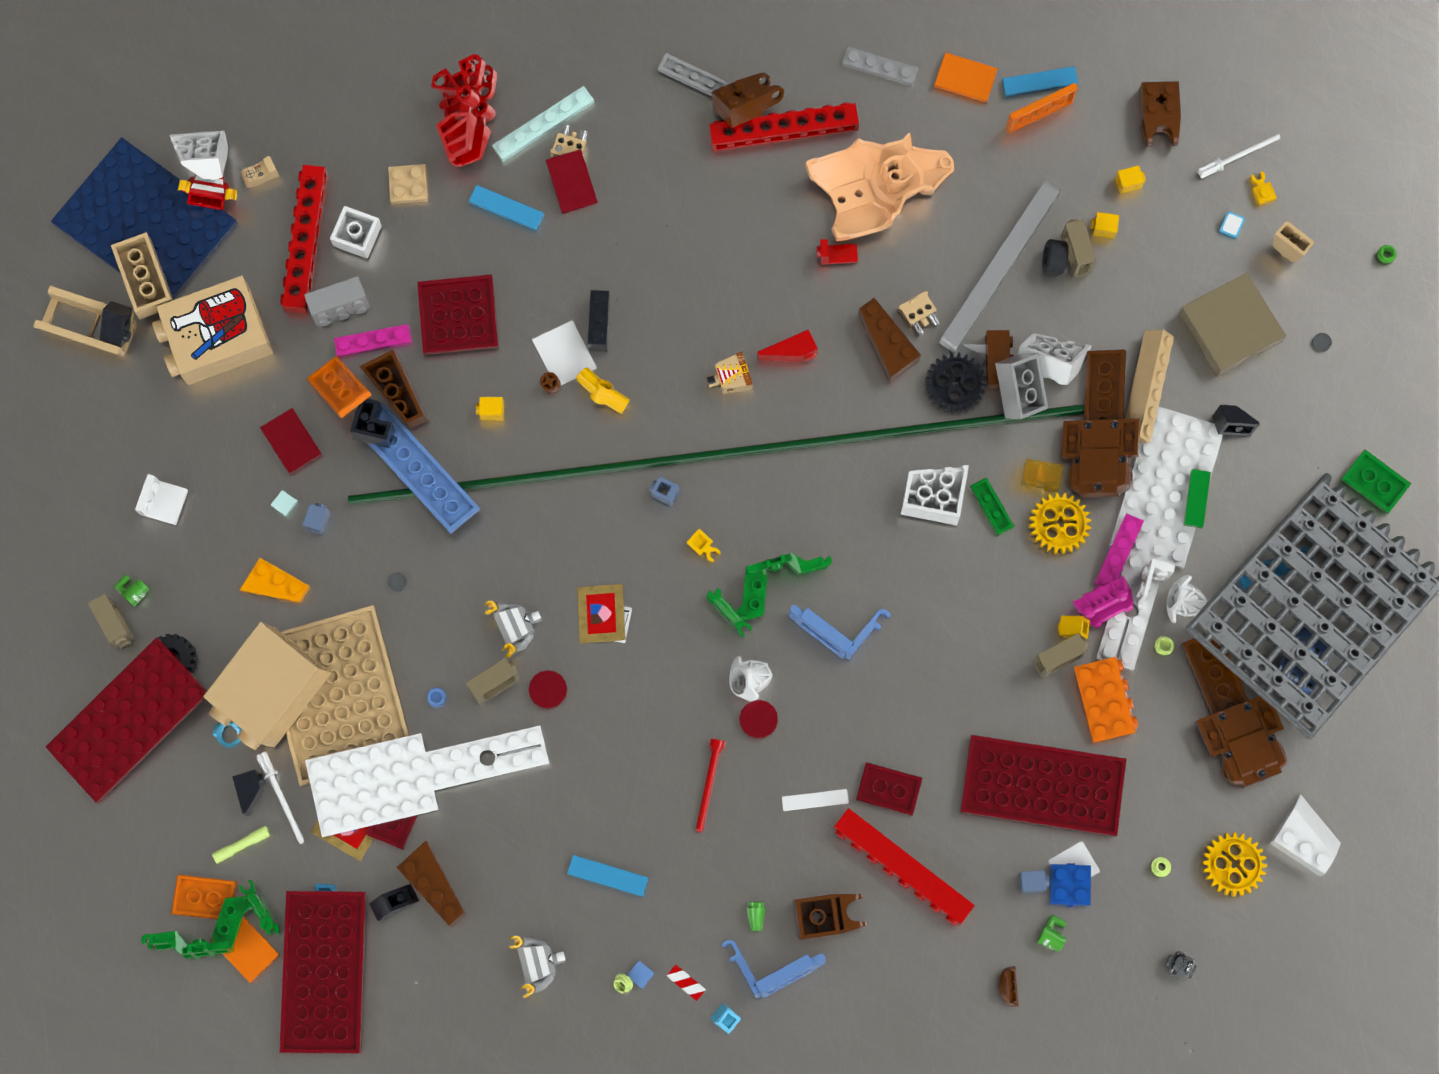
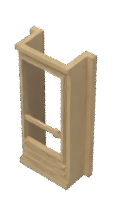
[33,286,137,357]

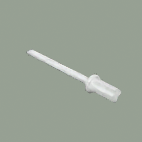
[1197,134,1281,178]
[256,752,304,844]

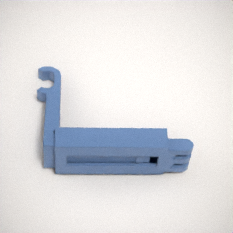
[788,605,891,660]
[721,940,826,999]

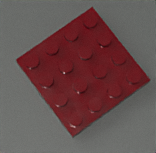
[417,274,499,355]

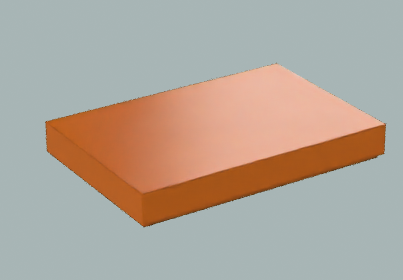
[934,52,998,104]
[171,874,237,920]
[210,916,280,983]

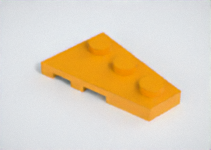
[240,558,310,603]

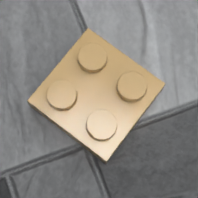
[388,164,428,204]

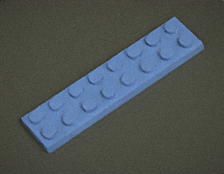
[368,402,480,534]

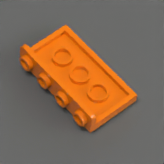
[1074,656,1139,743]

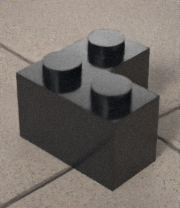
[350,398,395,448]

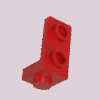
[816,239,858,265]

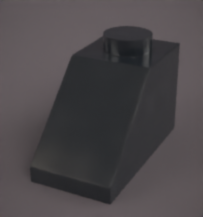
[1212,404,1260,436]
[232,769,265,816]
[369,884,419,921]

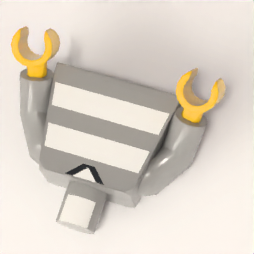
[483,601,542,658]
[509,936,566,998]

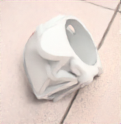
[1166,575,1207,623]
[729,656,773,701]

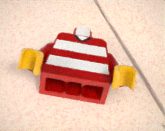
[178,174,237,210]

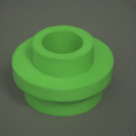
[1377,245,1397,264]

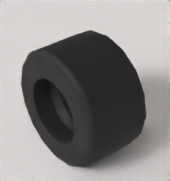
[1042,239,1069,275]

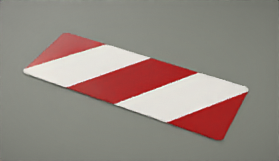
[667,965,706,1001]

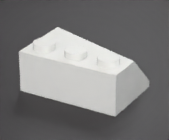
[169,131,228,180]
[1018,333,1092,385]
[901,465,969,525]
[1269,794,1341,876]

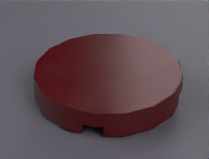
[528,670,568,710]
[739,700,778,739]

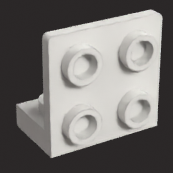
[135,474,188,525]
[1136,559,1175,604]

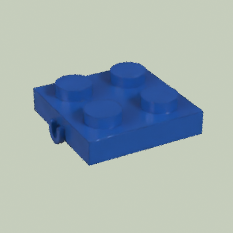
[1050,863,1091,907]

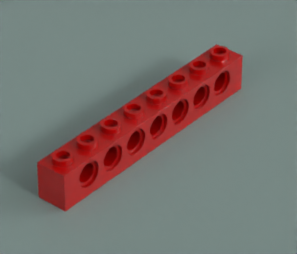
[709,102,859,151]
[280,165,328,314]

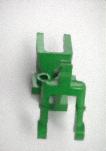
[706,553,832,638]
[141,880,280,959]

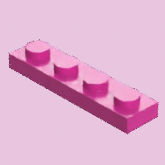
[334,324,412,358]
[1095,513,1144,586]

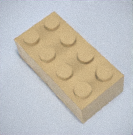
[111,232,173,319]

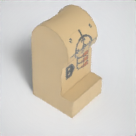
[241,156,279,188]

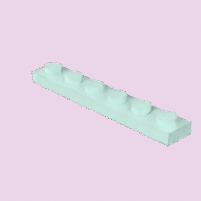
[492,86,594,162]

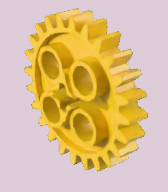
[1029,493,1092,555]
[1201,832,1267,897]

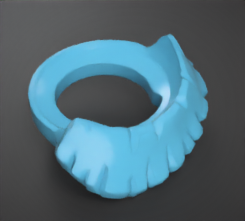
[212,721,242,747]

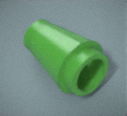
[746,901,766,931]

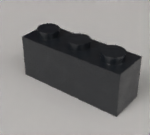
[588,290,610,352]

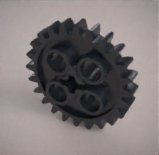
[925,352,987,413]

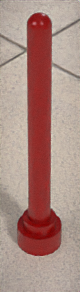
[696,739,726,833]

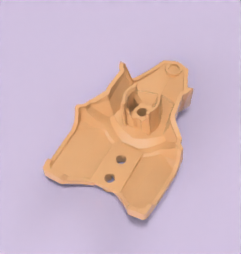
[805,133,954,241]

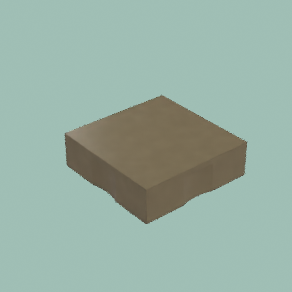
[1179,273,1286,377]

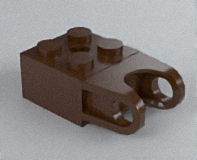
[712,72,784,128]
[1139,81,1181,147]
[793,894,867,940]

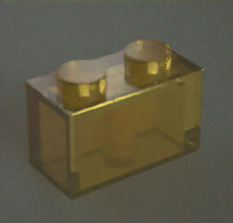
[1021,458,1064,493]

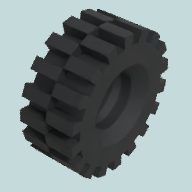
[157,634,198,674]

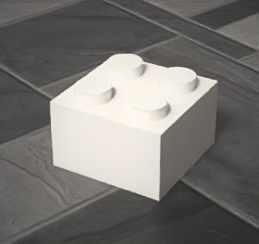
[330,206,382,259]

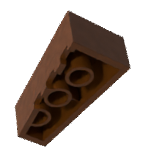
[858,298,921,383]
[359,350,429,429]
[396,841,466,928]

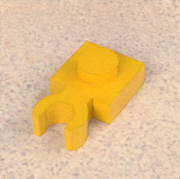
[1250,171,1277,207]
[686,529,721,562]

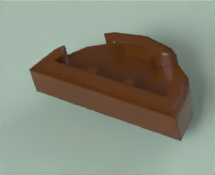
[998,966,1019,1007]

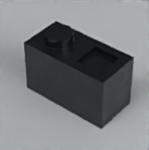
[99,301,132,348]

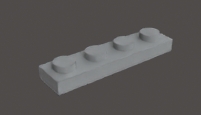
[842,47,918,87]
[658,53,731,96]

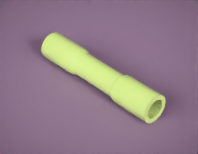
[212,826,270,864]

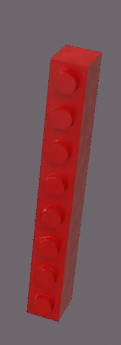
[833,808,975,926]

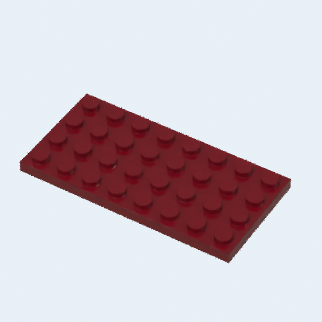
[45,637,207,803]
[960,735,1127,837]
[279,891,366,1053]

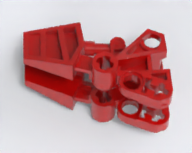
[431,54,497,167]

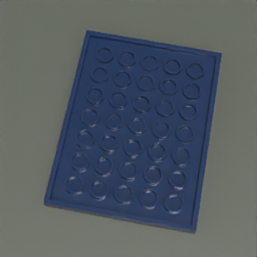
[51,137,238,300]

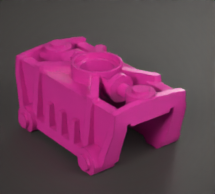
[1072,575,1134,629]

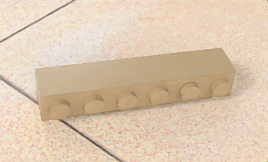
[1125,330,1174,443]

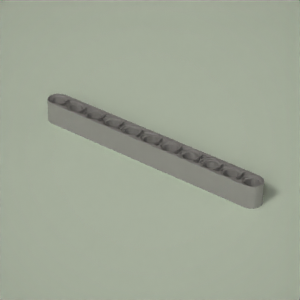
[939,180,1062,353]

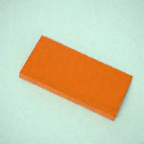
[1006,83,1078,133]
[306,356,371,418]

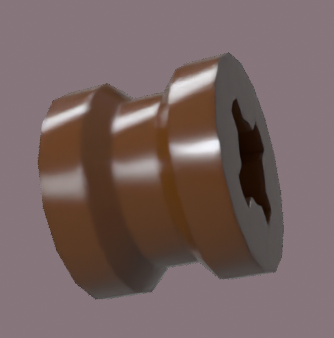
[540,372,561,394]

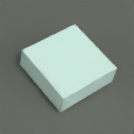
[271,490,298,517]

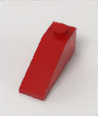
[757,329,818,362]

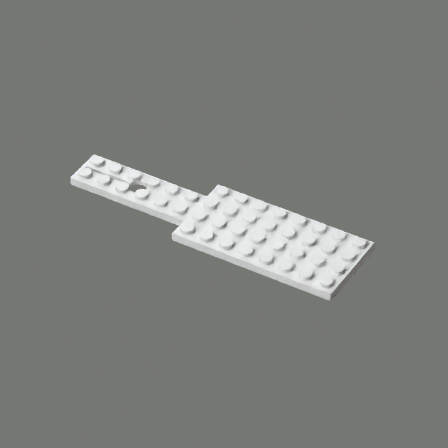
[1095,406,1223,672]

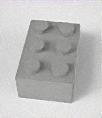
[304,276,370,326]
[995,353,1048,419]

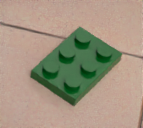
[1341,449,1411,514]

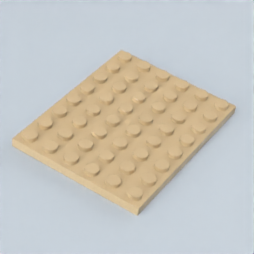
[281,605,409,786]

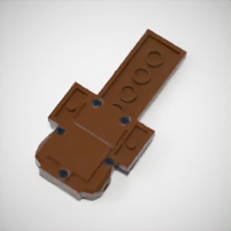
[1062,349,1141,498]
[1181,635,1287,788]

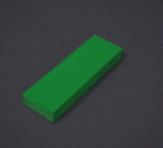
[1183,469,1211,529]
[969,477,1015,536]

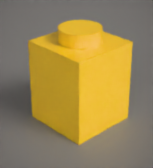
[1115,166,1146,194]
[1090,212,1119,239]
[476,397,504,421]
[1058,616,1090,639]

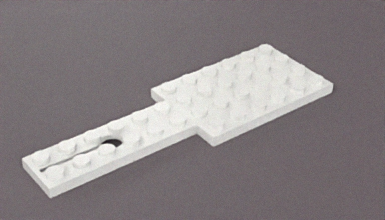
[305,726,549,837]

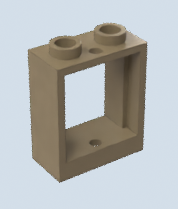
[1061,219,1096,277]
[88,594,135,650]
[1033,633,1089,678]
[466,658,519,705]

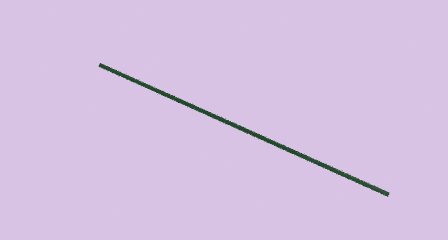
[348,404,1085,505]

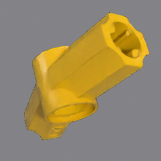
[576,367,630,414]

